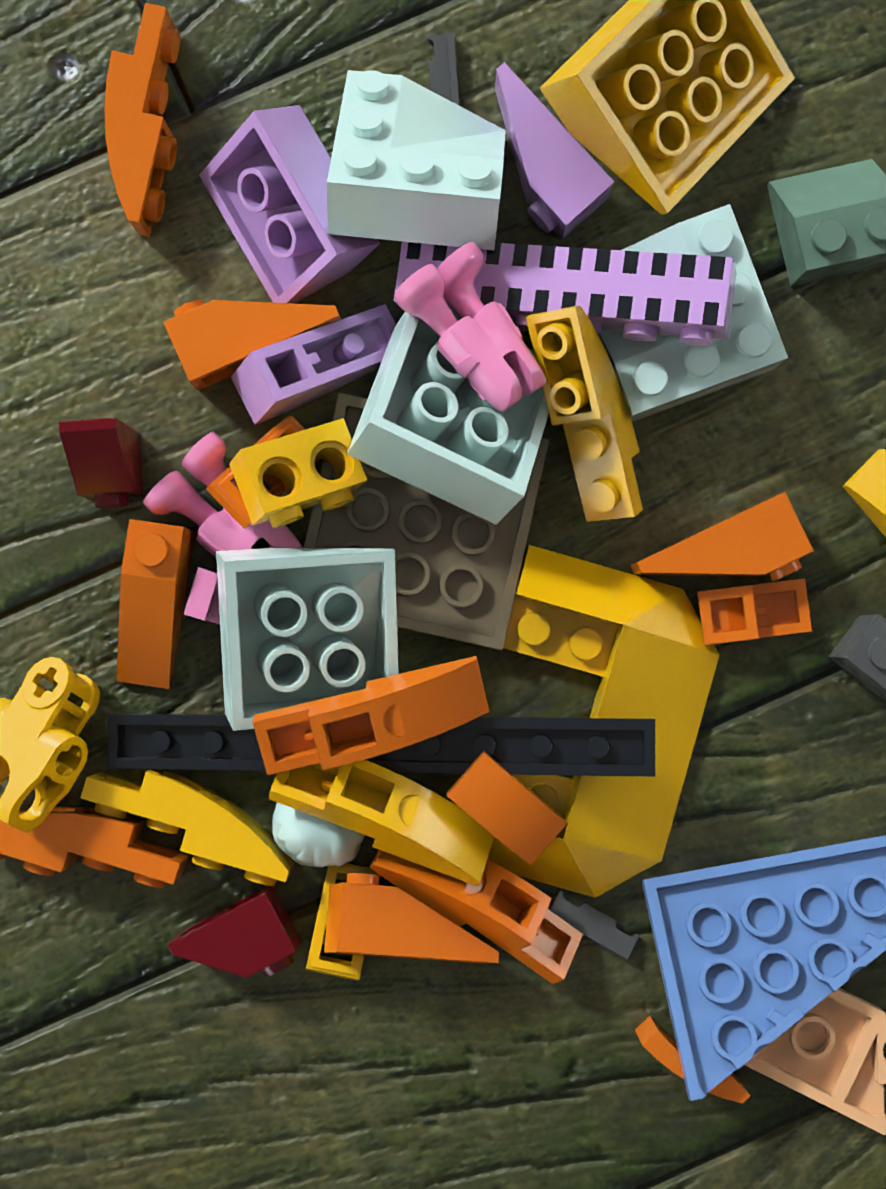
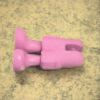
[394,242,546,412]
[143,431,303,558]

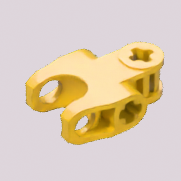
[0,657,100,833]

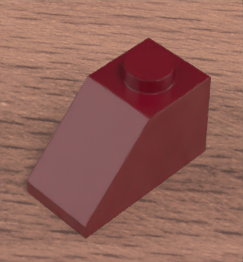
[59,417,144,508]
[167,885,301,978]

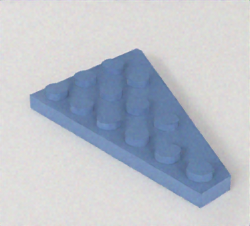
[642,835,886,1101]

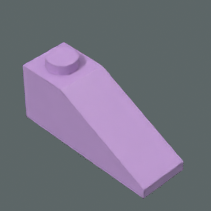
[495,62,614,240]
[231,304,396,425]

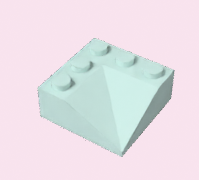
[327,70,506,251]
[599,204,788,422]
[347,309,549,525]
[216,548,399,731]

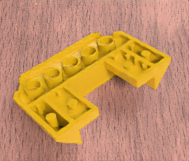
[488,545,720,898]

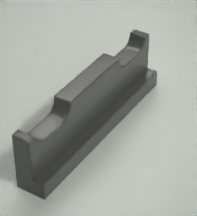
[428,31,460,106]
[549,891,640,960]

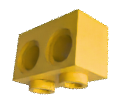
[229,418,367,528]

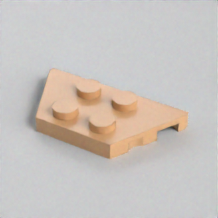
[745,988,886,1135]

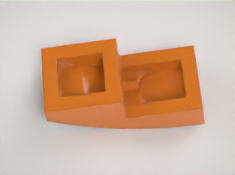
[697,578,812,645]
[447,751,568,865]
[635,1016,750,1104]

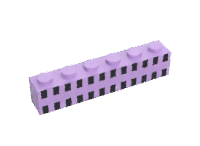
[394,241,737,346]

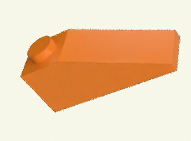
[163,300,341,391]
[630,492,814,581]
[116,519,195,689]
[324,873,499,964]

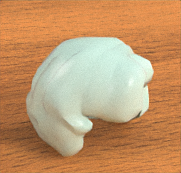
[272,803,365,868]

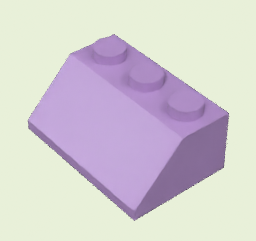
[199,105,380,304]

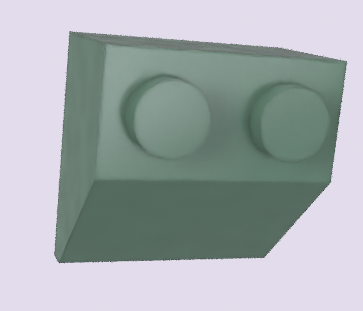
[767,159,886,287]

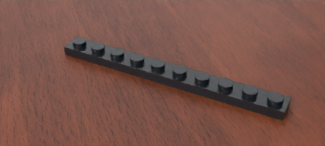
[106,713,655,777]

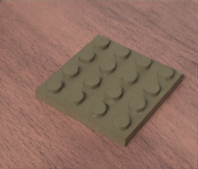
[304,393,549,650]

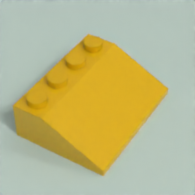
[540,0,795,215]

